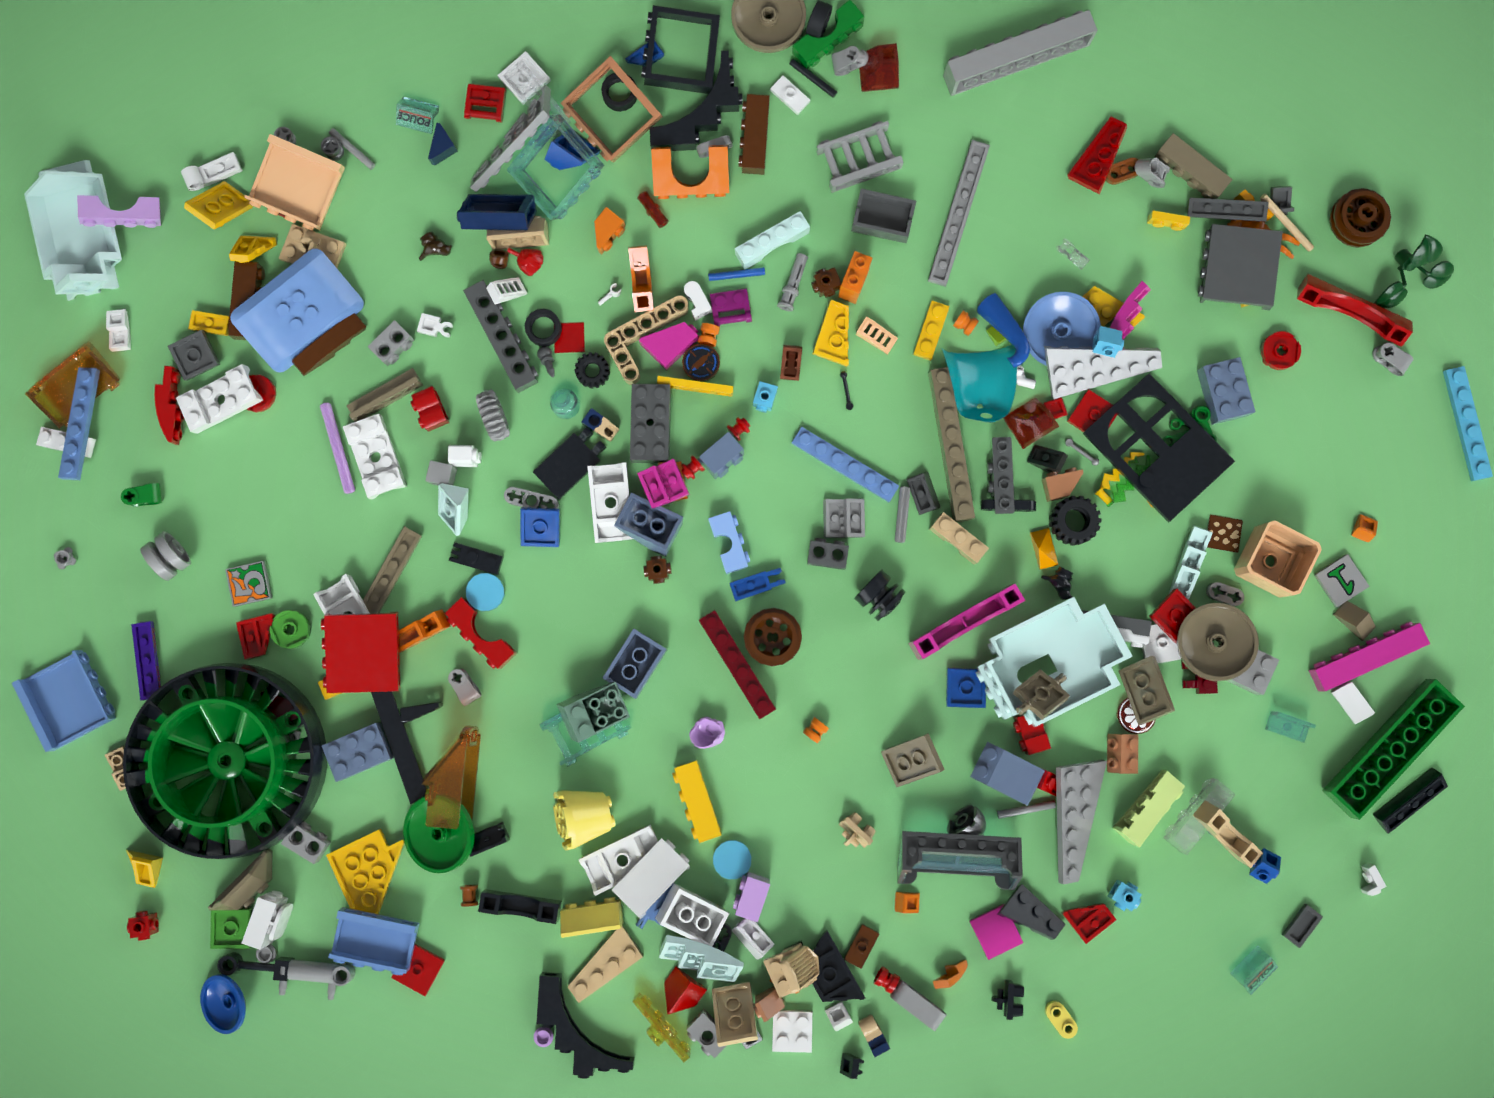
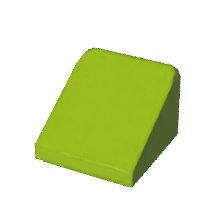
[986,326,1007,346]

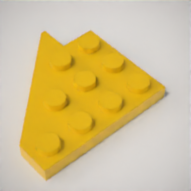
[326,829,404,914]

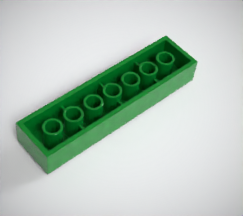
[1322,679,1465,820]

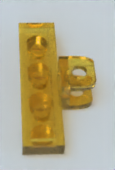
[632,993,691,1063]

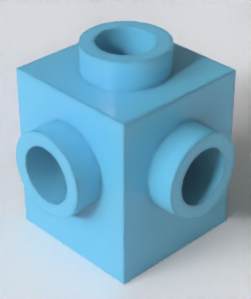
[1107,880,1142,911]

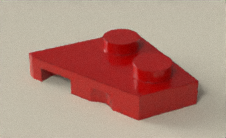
[236,613,275,660]
[1061,903,1117,944]

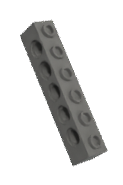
[463,280,539,393]

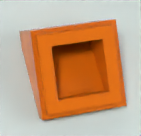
[1352,514,1378,542]
[895,892,920,913]

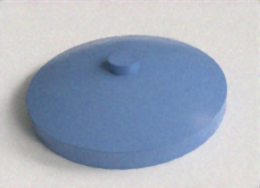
[1023,292,1101,366]

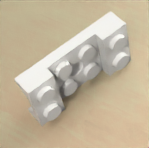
[176,364,263,434]
[343,414,407,499]
[588,462,633,543]
[313,574,370,615]
[579,824,658,896]

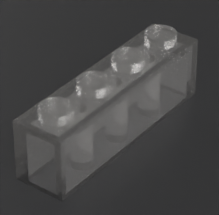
[1164,778,1236,855]

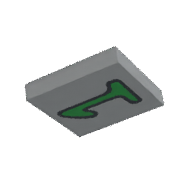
[1314,554,1370,607]

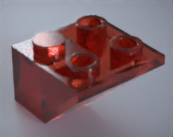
[859,43,899,92]

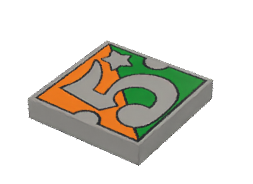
[225,561,272,607]

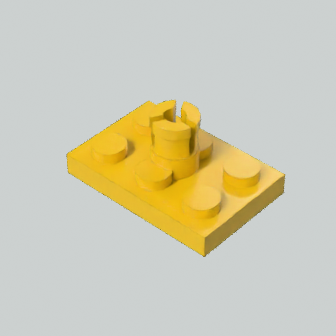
[184,181,253,230]

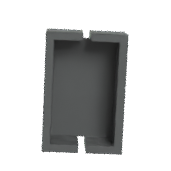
[851,189,917,243]

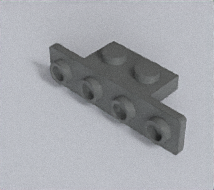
[987,437,1015,514]

